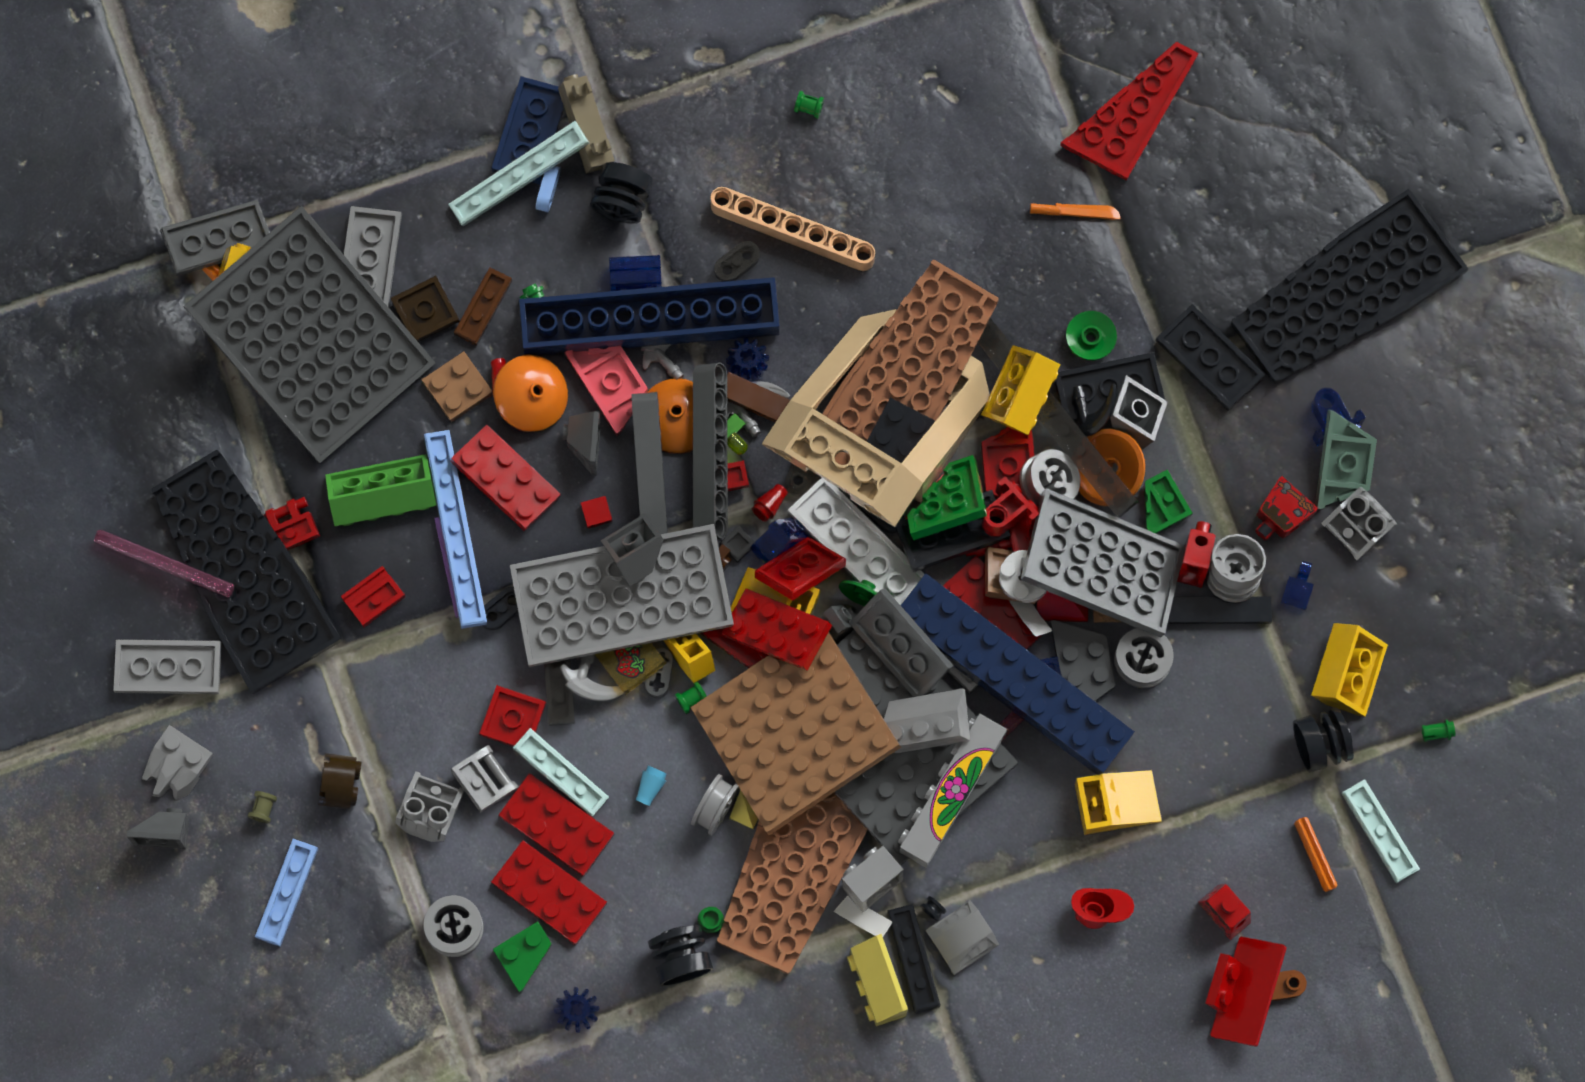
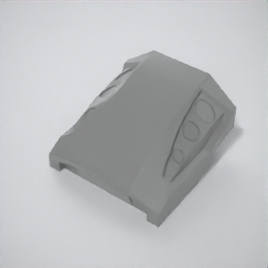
[1321,487,1397,560]
[395,771,465,842]
[925,900,999,975]

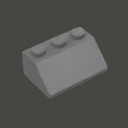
[884,689,970,753]

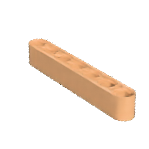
[711,187,875,271]

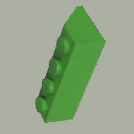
[325,454,436,526]

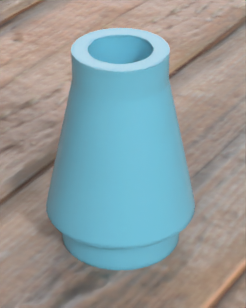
[636,765,667,806]

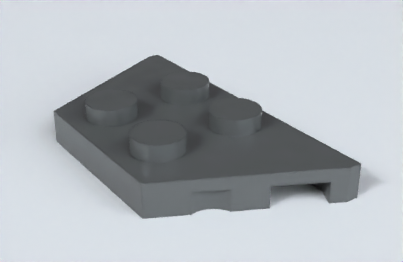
[1050,620,1116,702]

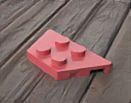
[565,346,648,436]

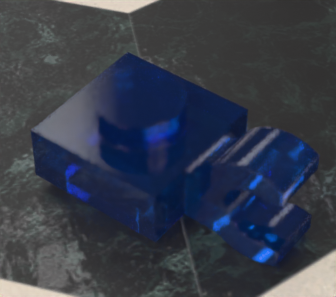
[1281,561,1314,610]

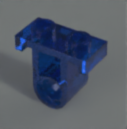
[1311,388,1366,446]
[750,517,808,565]

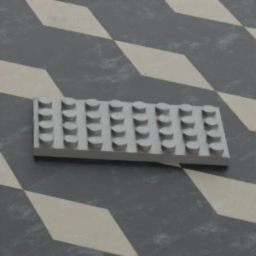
[510,524,734,667]

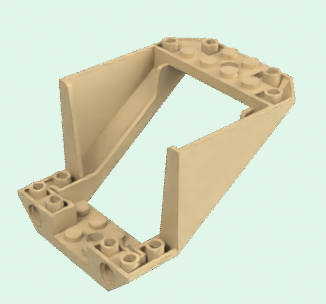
[762,309,990,527]

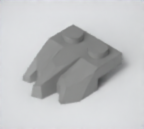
[142,725,213,800]

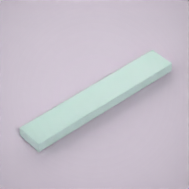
[448,121,589,226]

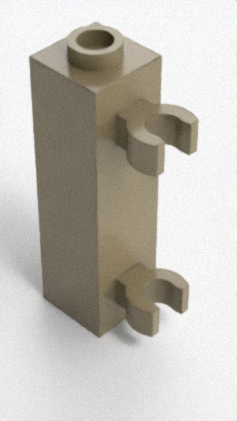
[558,74,615,174]

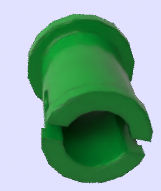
[1421,720,1456,742]

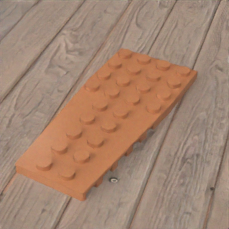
[822,260,999,465]
[717,793,868,974]

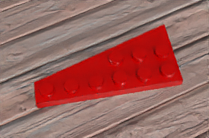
[1060,42,1199,181]

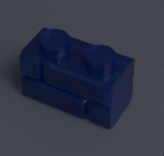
[609,255,662,291]

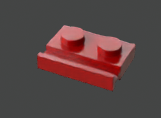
[341,566,405,628]

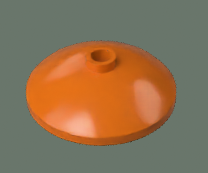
[493,355,568,432]
[647,379,693,454]
[1072,429,1145,506]

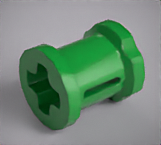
[794,91,824,119]
[675,682,707,715]

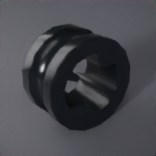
[920,896,947,921]

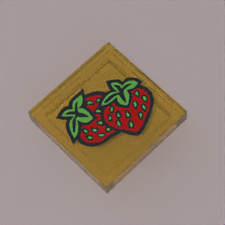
[595,643,667,695]

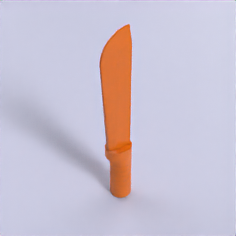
[1030,203,1120,220]

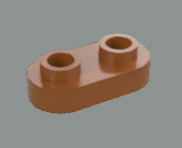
[1271,970,1307,1001]

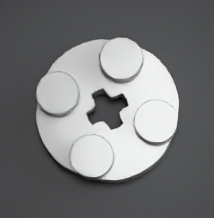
[999,550,1046,603]

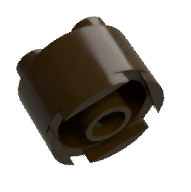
[318,753,362,809]

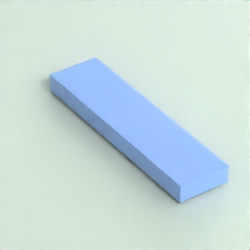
[255,839,318,947]

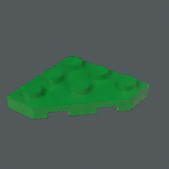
[907,455,987,540]

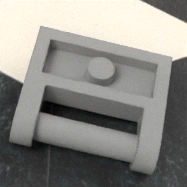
[451,745,519,813]

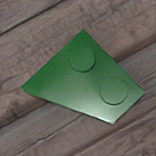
[1144,469,1193,534]
[493,921,552,993]

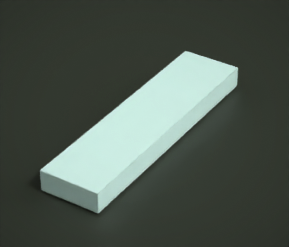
[512,728,609,817]
[1342,779,1420,883]

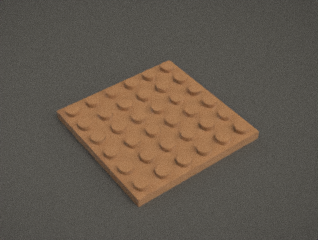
[691,632,901,835]

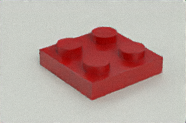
[479,685,546,747]

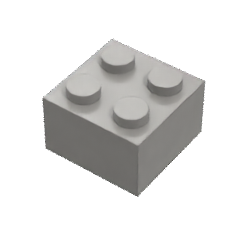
[842,846,904,913]

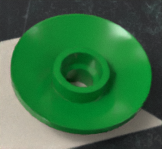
[1066,311,1117,361]
[839,580,878,606]

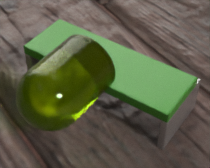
[727,412,748,455]

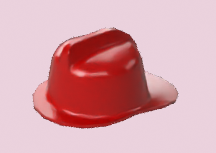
[1071,888,1134,929]

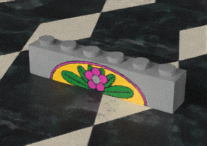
[898,714,1007,868]

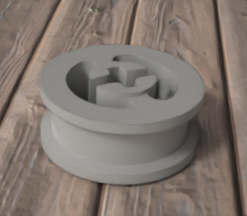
[1020,449,1080,507]
[1114,628,1174,688]
[691,774,739,836]
[424,895,484,957]

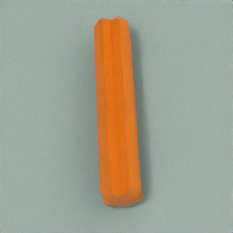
[1294,817,1337,892]

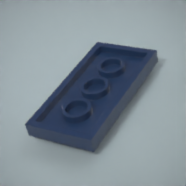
[491,76,565,185]

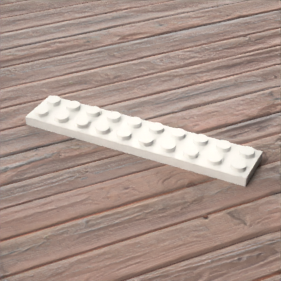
[788,478,978,693]

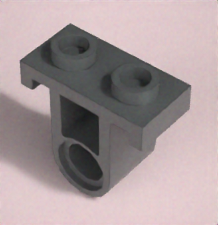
[821,604,859,644]

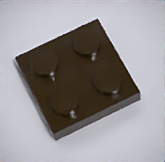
[390,276,460,342]

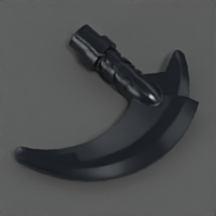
[1068,384,1116,437]

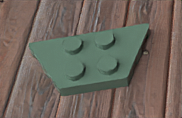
[1315,410,1377,509]

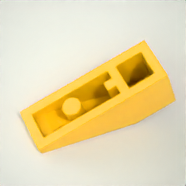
[663,634,716,683]

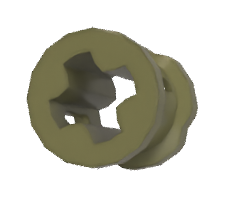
[247,791,277,824]

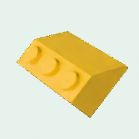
[981,345,1061,435]
[1311,623,1388,717]

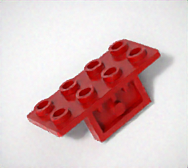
[1205,936,1287,1047]

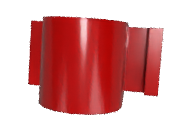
[982,477,1039,537]

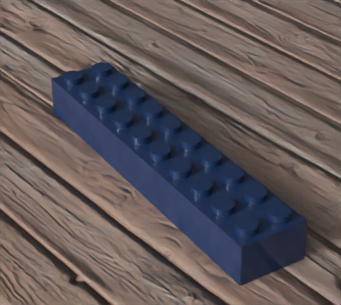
[519,277,780,356]
[901,574,1135,775]

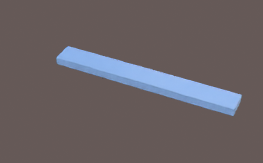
[424,430,487,629]

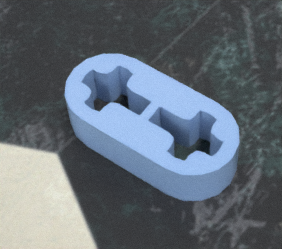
[536,166,561,212]

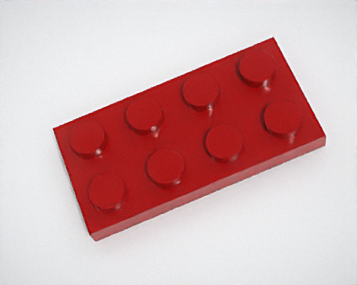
[450,425,561,531]
[943,556,1044,650]
[721,589,832,671]
[499,773,615,877]
[491,840,607,945]

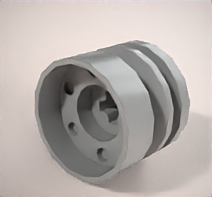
[1206,534,1266,603]

